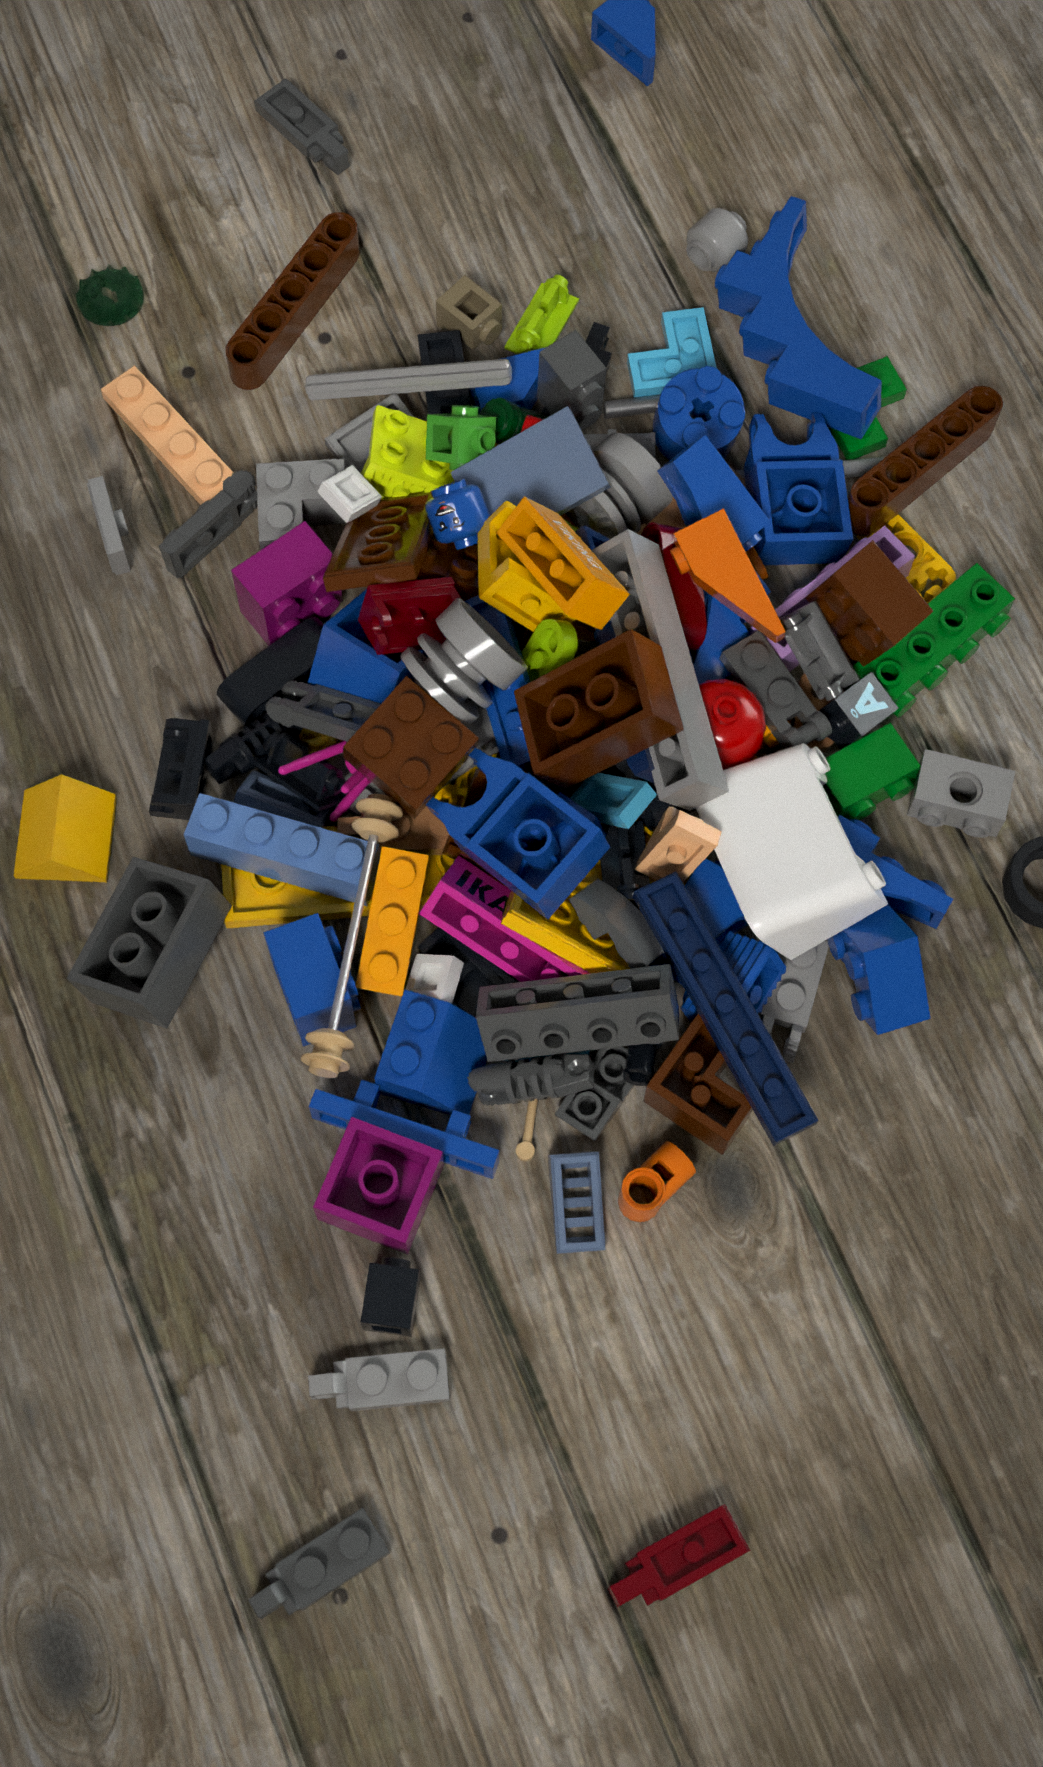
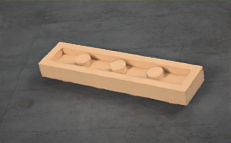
[101,365,233,505]

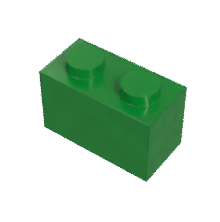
[823,723,921,821]

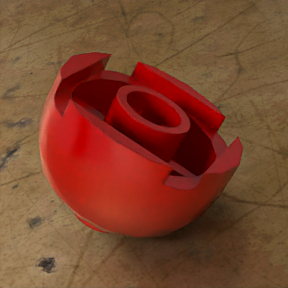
[699,679,766,770]

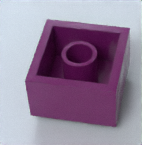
[231,521,343,646]
[313,1117,444,1255]

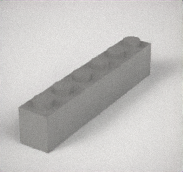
[591,529,729,811]

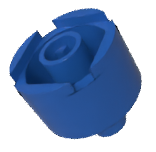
[653,366,745,460]

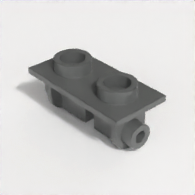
[780,600,860,701]

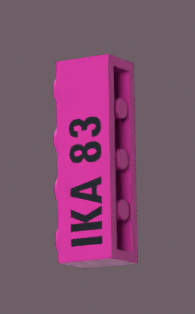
[419,856,591,982]

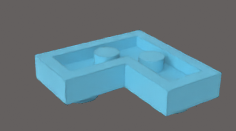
[627,307,717,398]

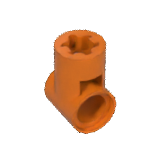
[618,1141,696,1222]

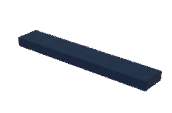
[633,871,819,1146]

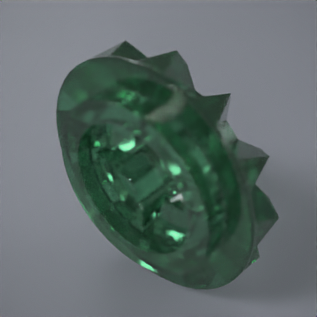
[75,264,144,326]

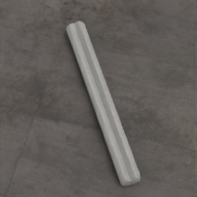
[305,359,512,400]

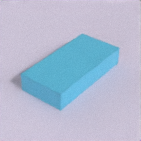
[570,773,657,829]

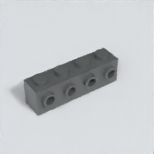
[476,964,679,1062]

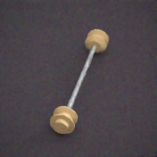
[301,794,403,1078]

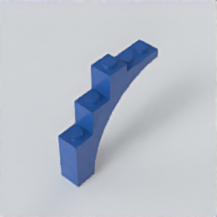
[715,196,882,439]
[657,435,771,684]
[649,815,953,984]

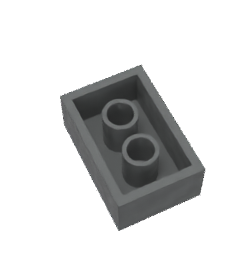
[66,857,232,1029]

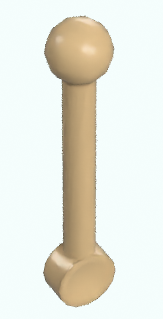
[516,1099,538,1162]

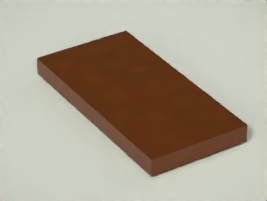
[323,492,433,592]

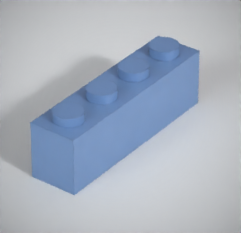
[184,793,380,906]

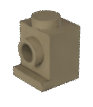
[436,275,502,350]

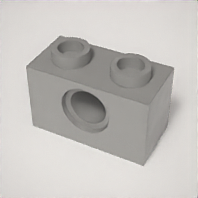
[907,749,1015,838]

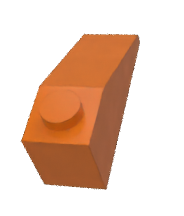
[670,508,786,643]

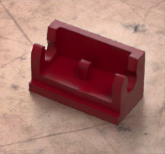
[358,577,460,655]

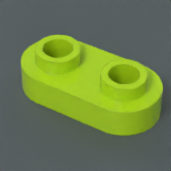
[522,619,578,681]

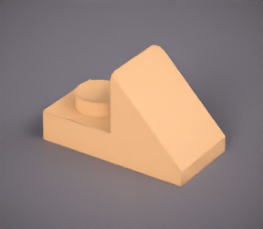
[635,806,722,882]

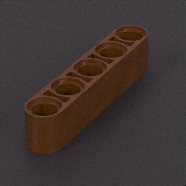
[226,212,360,390]
[848,386,1003,536]

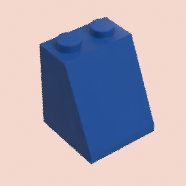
[307,589,428,704]

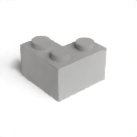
[256,458,346,550]

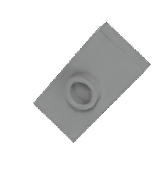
[87,476,131,575]

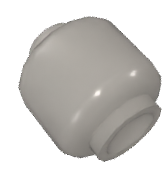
[686,208,748,272]

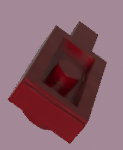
[608,1504,751,1608]

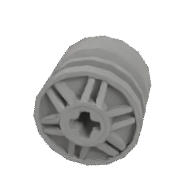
[565,433,673,539]
[400,598,528,725]

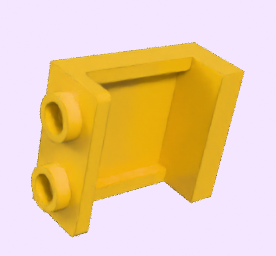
[478,501,576,632]

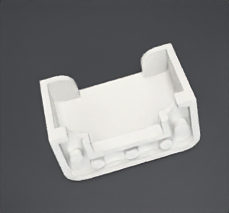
[696,743,888,960]

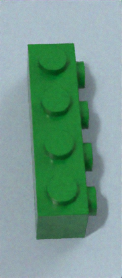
[844,563,1015,724]

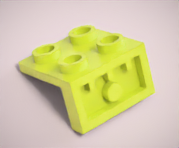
[361,405,454,500]

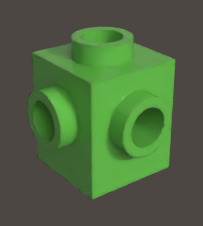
[425,405,496,470]

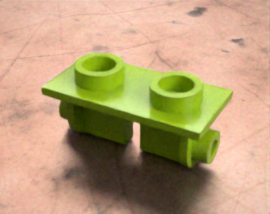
[504,275,579,354]

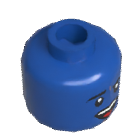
[425,479,490,550]

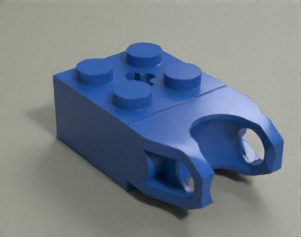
[743,413,853,565]
[426,748,610,920]

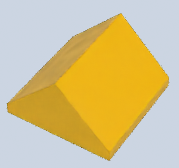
[13,774,117,882]

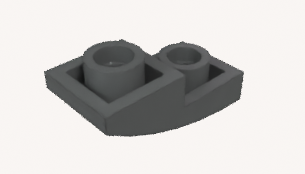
[569,879,663,969]
[555,1047,634,1141]

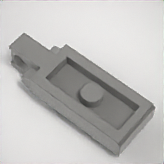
[308,1348,450,1411]

